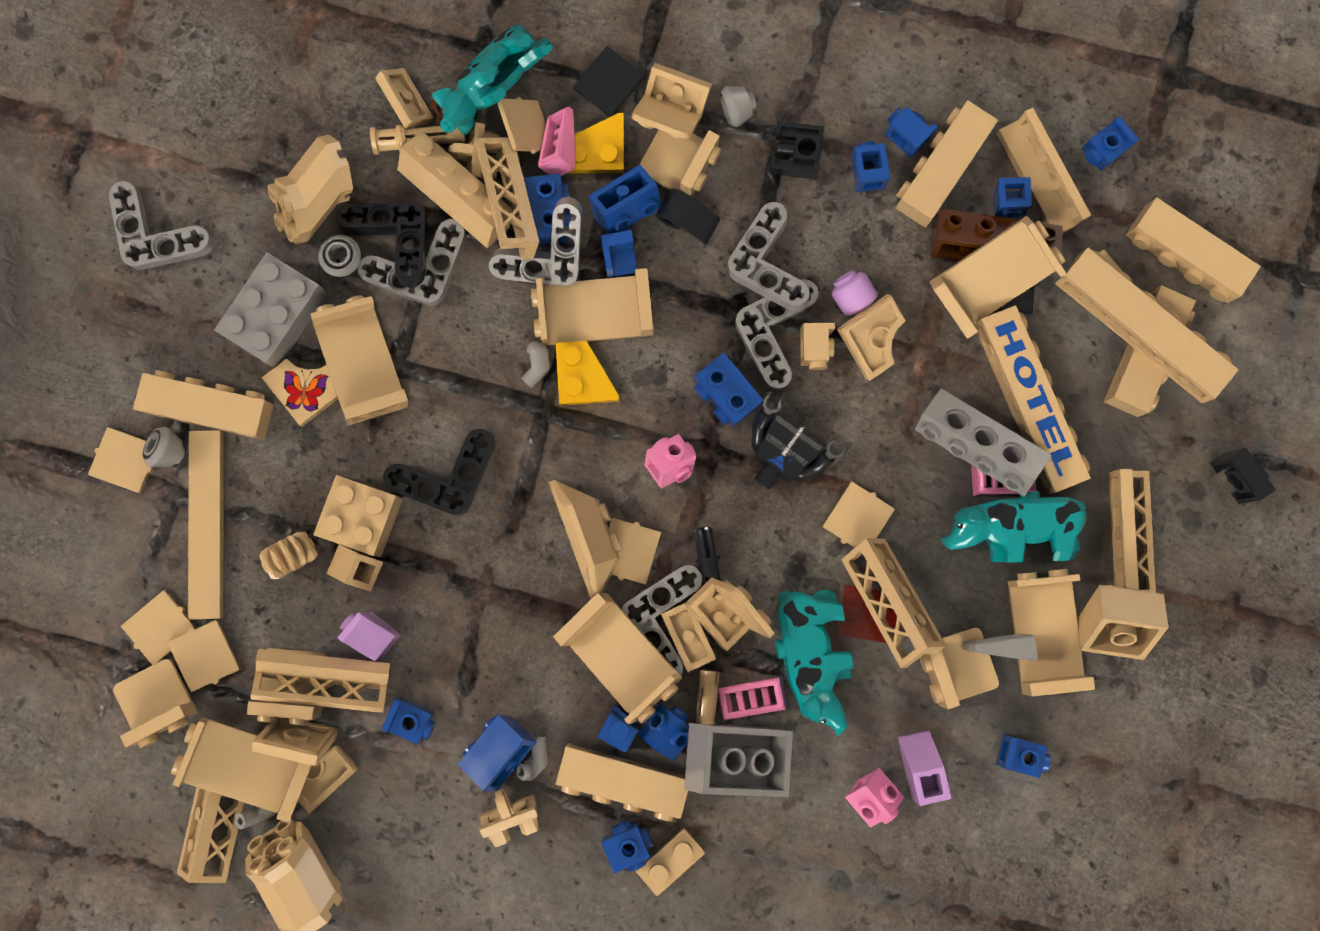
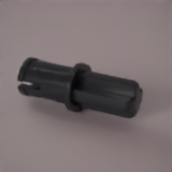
[694,526,721,586]

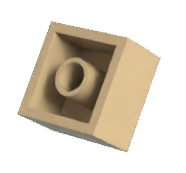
[313,475,403,557]
[1078,585,1169,660]

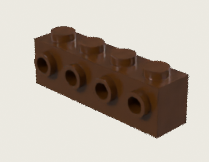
[931,209,1062,274]

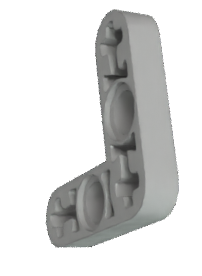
[109,181,214,270]
[489,197,583,286]
[728,202,810,311]
[357,219,467,306]
[735,279,819,391]
[622,565,702,676]

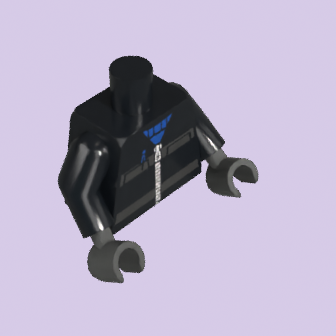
[751,391,848,490]

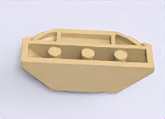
[548,480,622,599]

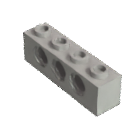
[915,389,1051,497]

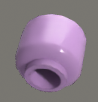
[831,270,878,316]

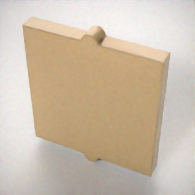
[497,97,546,154]
[88,427,154,494]
[822,481,895,548]
[609,518,661,585]
[121,590,197,665]
[167,619,241,692]

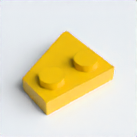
[566,113,624,174]
[556,341,619,406]

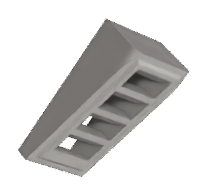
[962,634,1038,661]

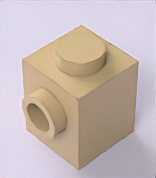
[326,544,383,592]

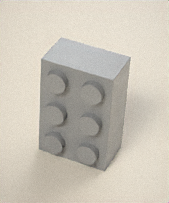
[214,252,328,368]
[684,723,793,797]

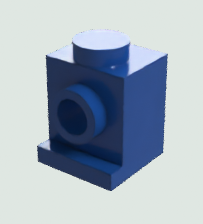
[885,106,938,158]
[1081,116,1139,171]
[851,141,891,192]
[994,177,1032,219]
[381,697,436,744]
[597,705,641,753]
[996,734,1051,778]

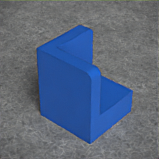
[601,230,637,278]

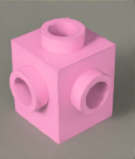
[644,434,696,489]
[845,768,905,828]

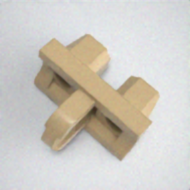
[448,122,499,182]
[479,788,539,847]

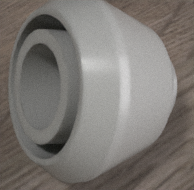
[720,86,757,127]
[318,235,361,277]
[142,427,185,467]

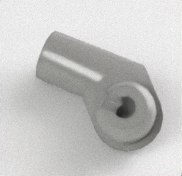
[520,341,550,389]
[516,736,548,781]
[235,807,278,829]

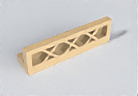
[996,108,1091,234]
[476,137,539,260]
[1109,469,1156,593]
[841,538,946,668]
[251,649,390,713]
[177,787,244,883]

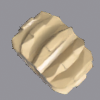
[259,532,318,579]

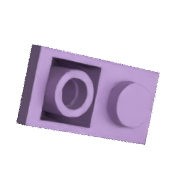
[337,611,401,661]
[897,730,952,806]

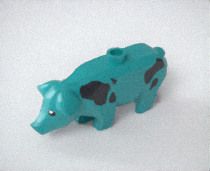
[432,25,553,135]
[941,491,1086,563]
[775,590,853,737]

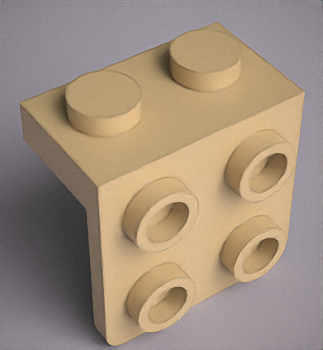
[632,63,712,139]
[640,130,722,197]
[685,578,775,651]
[919,628,999,709]
[247,648,327,725]
[113,659,198,749]

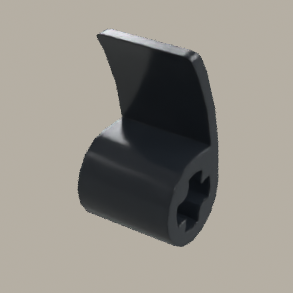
[656,188,720,245]

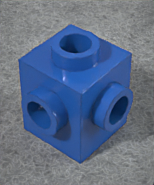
[638,703,690,761]
[601,820,654,874]

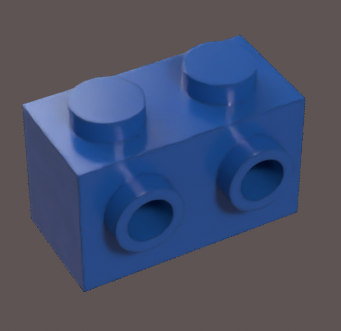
[588,164,661,234]
[524,173,572,246]
[693,353,763,428]
[458,714,537,792]

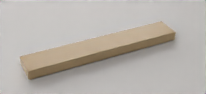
[188,430,224,620]

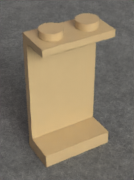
[929,216,1066,339]
[531,268,653,346]
[310,295,408,426]
[1008,569,1095,696]
[553,593,682,724]
[171,717,312,823]

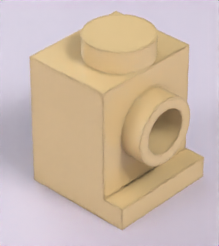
[800,323,835,371]

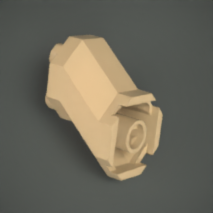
[268,135,353,245]
[245,819,343,931]

